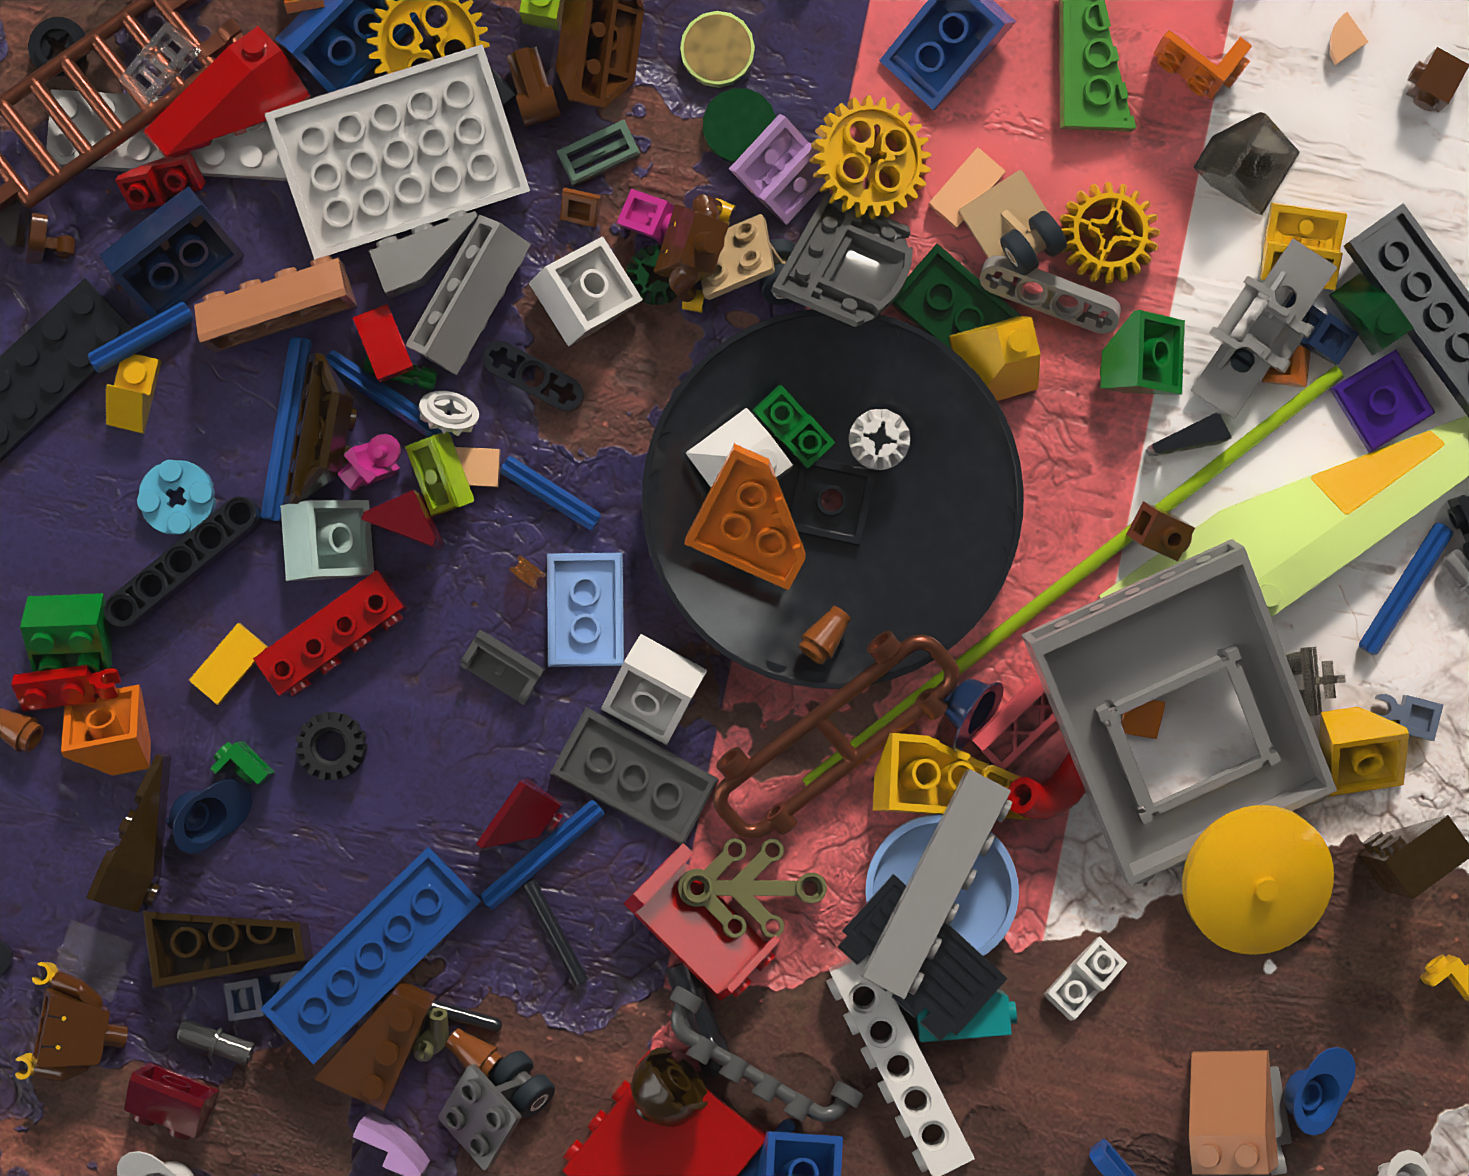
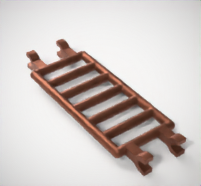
[0,0,243,213]

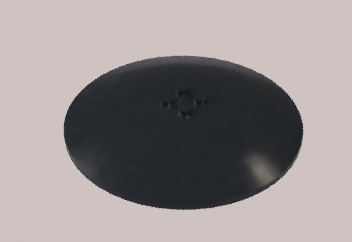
[642,309,1024,689]

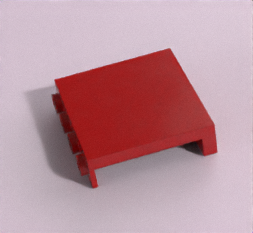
[562,1046,766,1176]

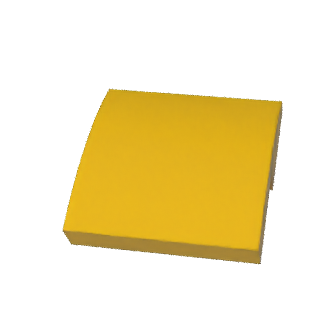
[1260,202,1347,290]

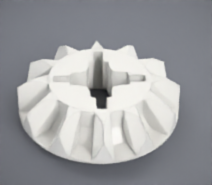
[418,391,479,436]
[849,409,910,470]

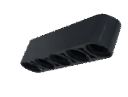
[104,496,263,628]

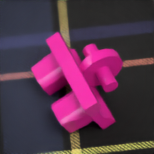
[338,434,401,491]

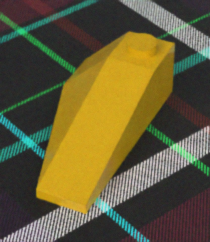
[873,733,1030,820]

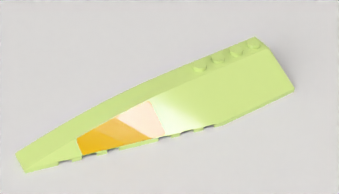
[1098,416,1469,617]

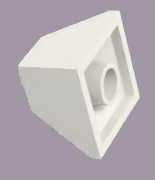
[686,408,793,487]

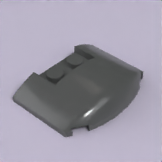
[771,192,913,327]

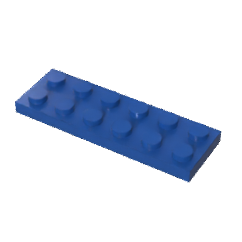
[260,847,481,1064]

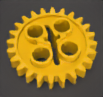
[366,0,490,74]
[810,95,931,220]

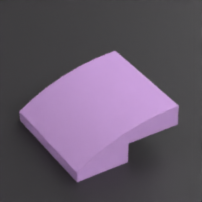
[729,114,826,225]
[353,1110,430,1176]

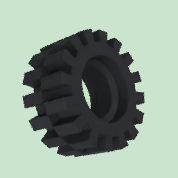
[295,712,368,780]

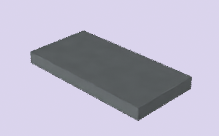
[550,707,719,845]

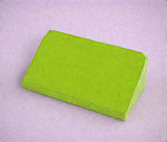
[405,431,474,517]

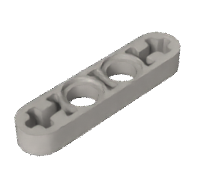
[979,255,1121,334]

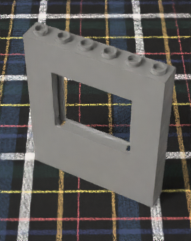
[1021,539,1337,886]

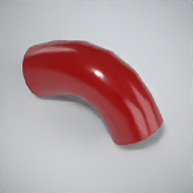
[1007,752,1086,820]

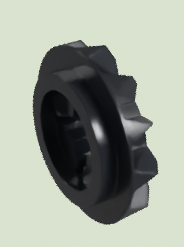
[28,17,90,78]

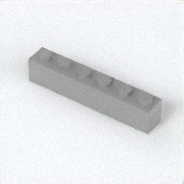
[860,769,1012,999]

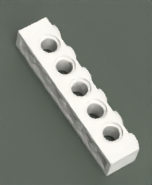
[826,955,975,1176]

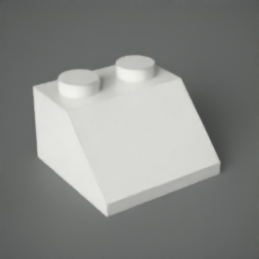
[529,236,643,347]
[601,634,707,745]

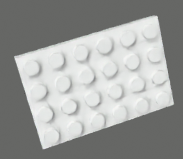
[265,44,530,259]

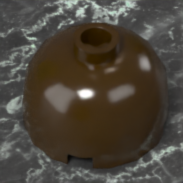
[631,1047,708,1127]

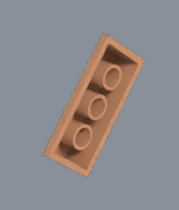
[194,256,357,353]

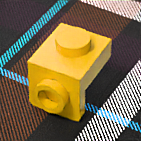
[1420,954,1469,1001]

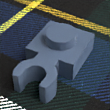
[1375,694,1443,741]

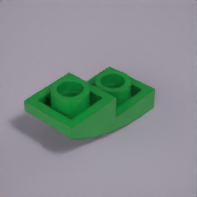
[752,385,835,469]

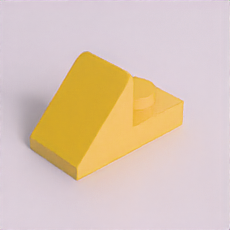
[106,354,162,434]

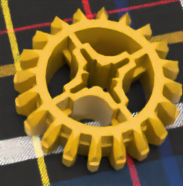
[1059,182,1160,285]

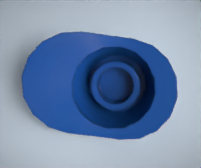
[1284,1047,1356,1136]

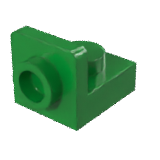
[210,741,275,785]

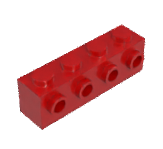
[253,570,408,697]

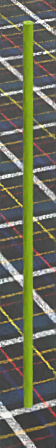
[802,366,1344,786]

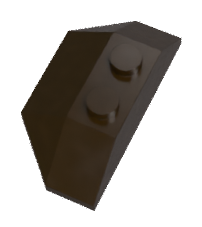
[283,353,357,504]

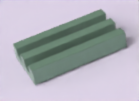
[557,119,641,187]

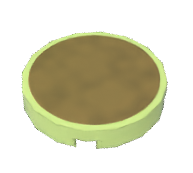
[680,11,755,88]

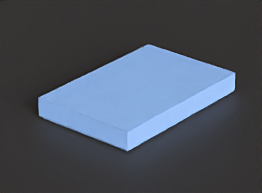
[547,553,624,667]

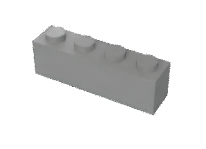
[405,215,531,375]

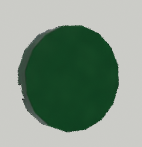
[703,88,776,164]

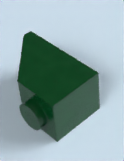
[1328,273,1414,356]

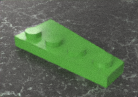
[1059,0,1136,132]

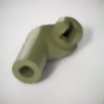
[413,1007,449,1062]

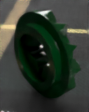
[626,244,677,305]

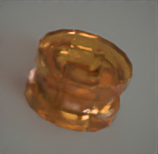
[508,555,546,590]

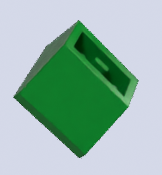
[20,593,112,673]

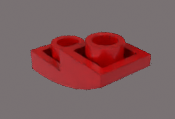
[115,152,206,211]
[353,304,414,383]

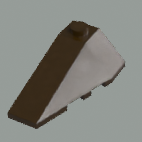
[86,753,171,913]

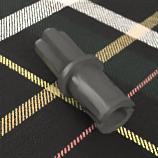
[177,1019,255,1066]

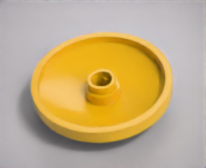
[1182,805,1334,955]

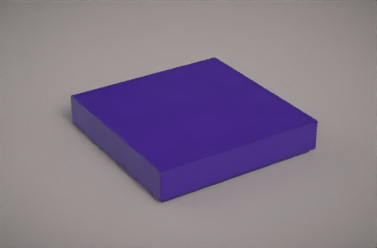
[1330,349,1436,453]

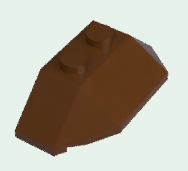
[556,0,644,109]

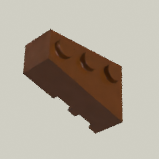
[314,981,436,1111]

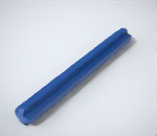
[261,336,312,522]

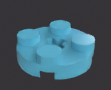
[137,460,216,535]

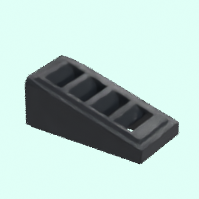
[1146,412,1232,456]

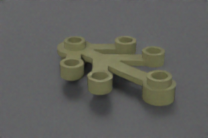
[678,838,827,938]

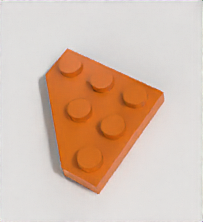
[685,443,806,590]

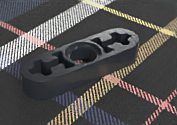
[483,341,584,412]

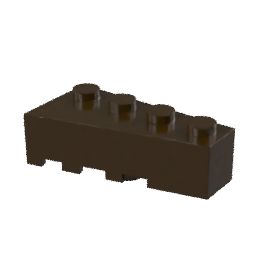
[143,911,313,988]

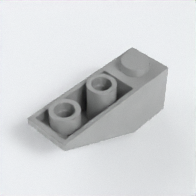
[369,210,478,299]

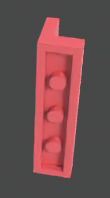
[970,674,1056,770]

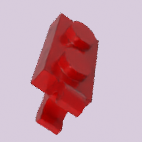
[11,665,121,712]

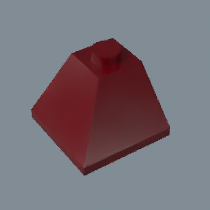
[476,778,564,848]

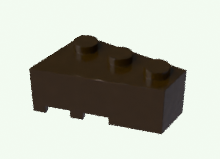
[1357,815,1469,899]

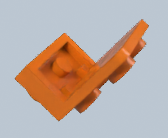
[1154,30,1252,100]

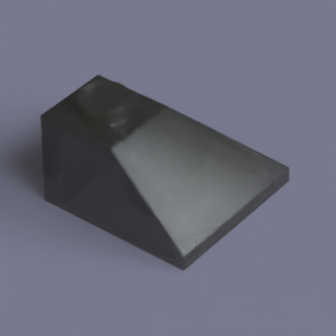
[1193,112,1300,215]

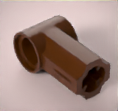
[506,47,561,128]

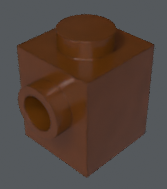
[1406,47,1469,112]
[1126,501,1195,561]

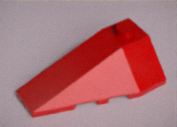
[144,26,311,159]

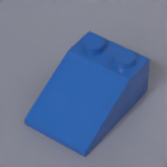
[879,0,1016,110]

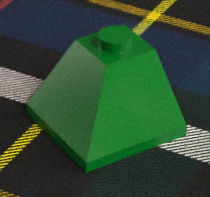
[1100,310,1185,395]

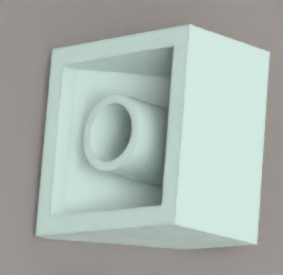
[280,500,374,581]

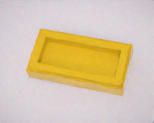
[189,623,268,705]

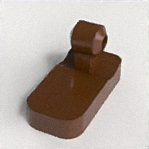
[26,213,76,265]

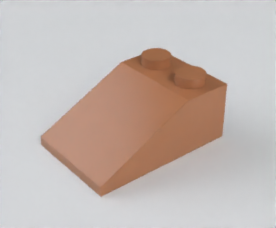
[1189,1050,1279,1175]

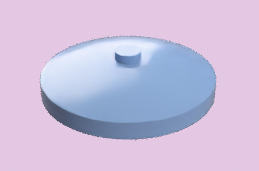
[865,814,1019,956]

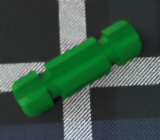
[364,355,438,390]

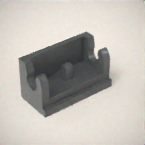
[460,630,547,705]

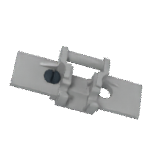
[1190,239,1337,419]

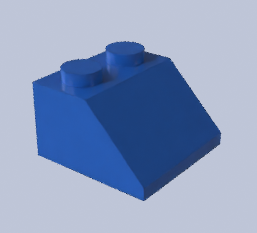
[755,1131,843,1176]

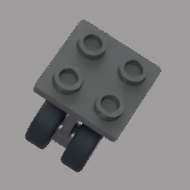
[439,1051,555,1170]

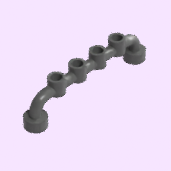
[669,986,864,1122]

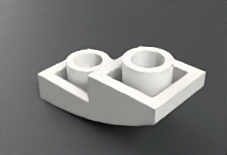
[1043,937,1127,1021]

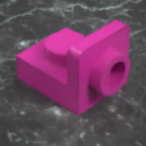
[616,189,674,244]

